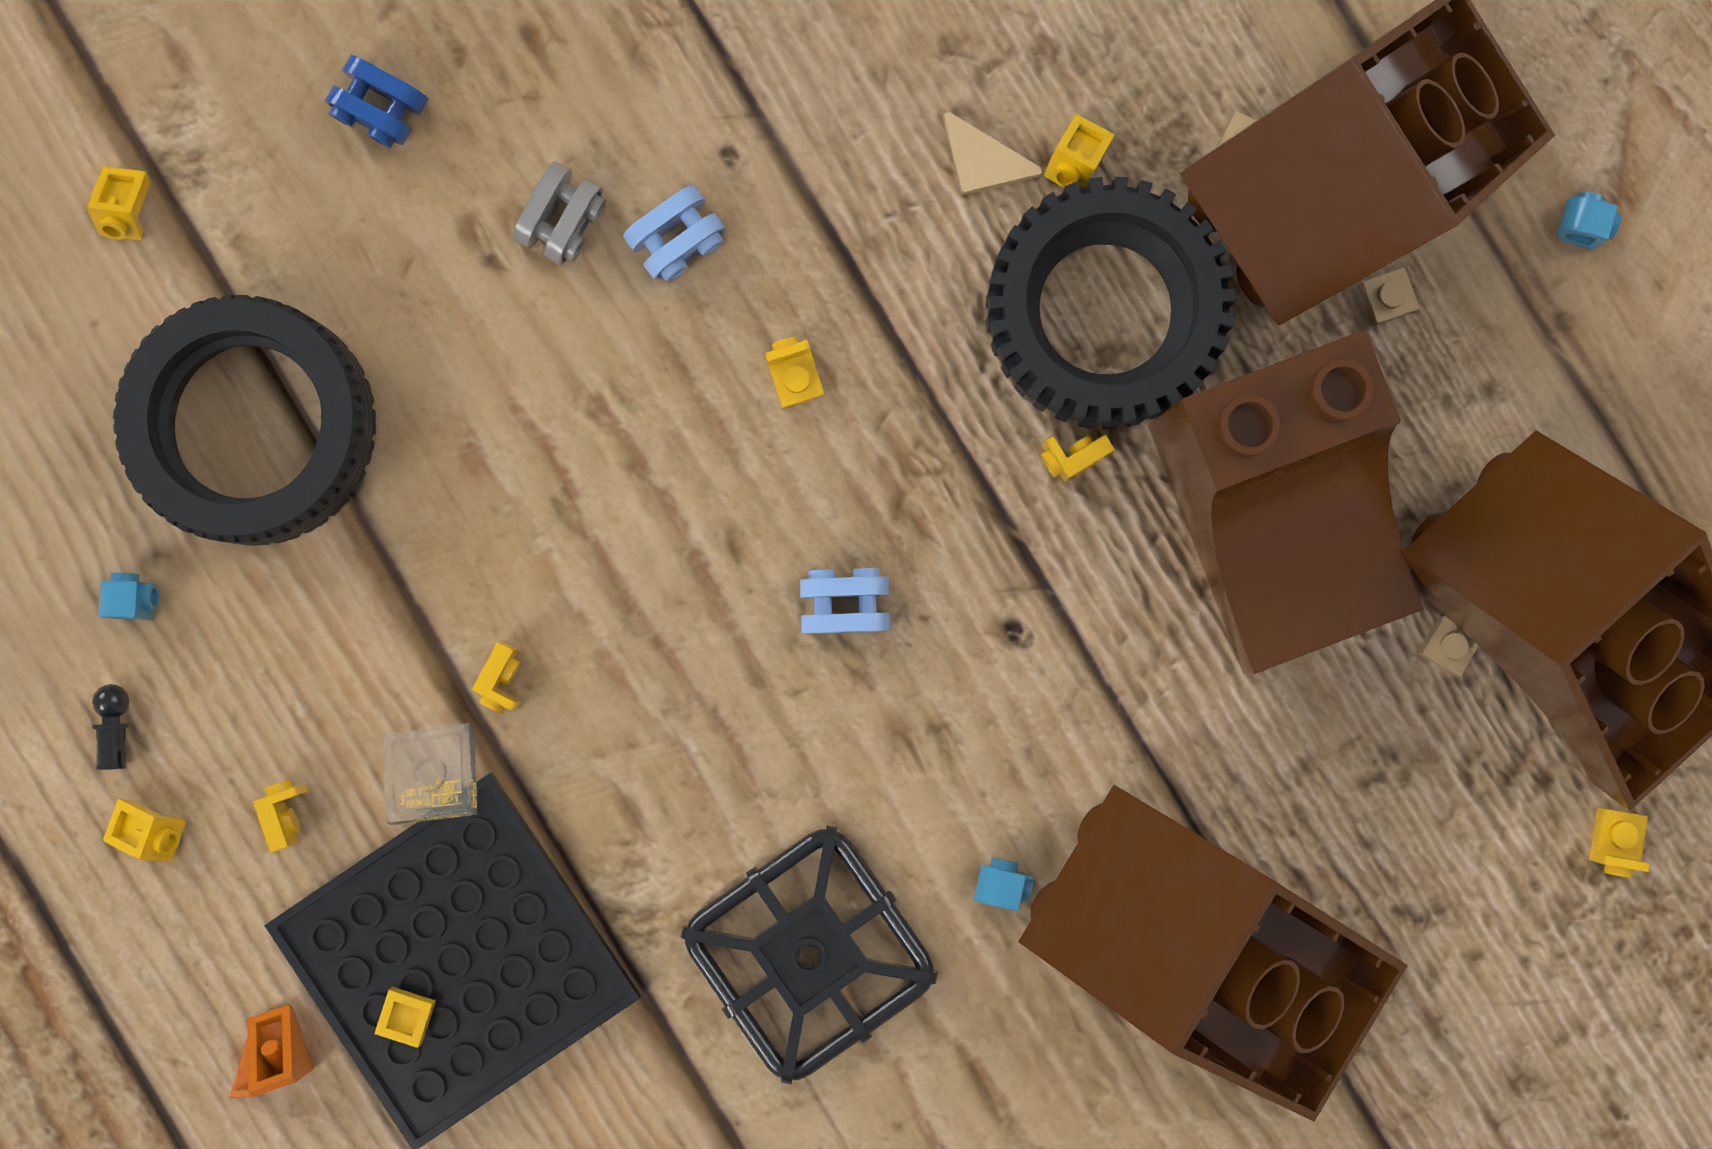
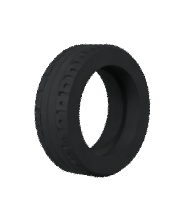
[113,295,376,546]

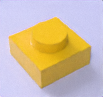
[374,987,436,1048]

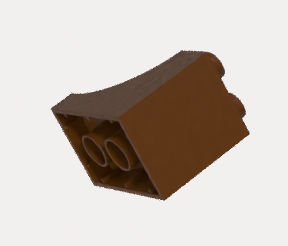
[1180,0,1555,326]
[1148,330,1424,674]
[1402,430,1712,811]
[1018,785,1408,1122]

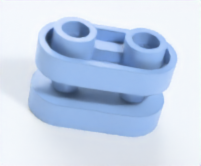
[623,185,726,283]
[800,568,891,634]

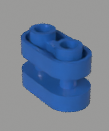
[324,54,429,149]

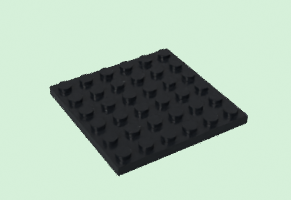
[264,772,642,1149]

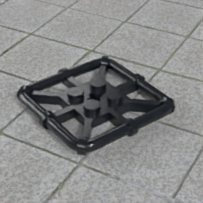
[680,825,938,1085]

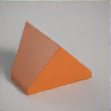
[229,1004,314,1098]

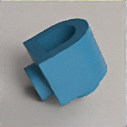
[1557,192,1622,250]
[98,572,160,620]
[973,857,1034,911]

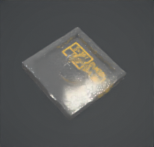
[383,723,477,825]

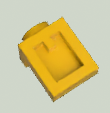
[1044,114,1115,188]
[86,166,151,241]
[765,337,825,410]
[1040,434,1115,482]
[472,641,522,714]
[252,779,309,853]
[102,799,186,862]
[1589,807,1650,878]

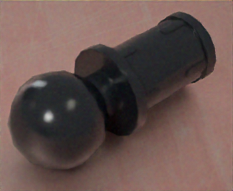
[92,684,130,770]

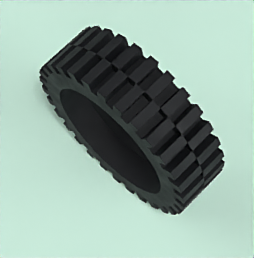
[985,176,1236,429]

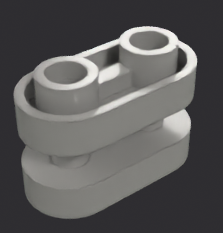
[513,162,607,266]

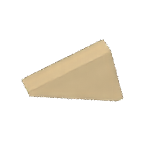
[942,112,1042,196]

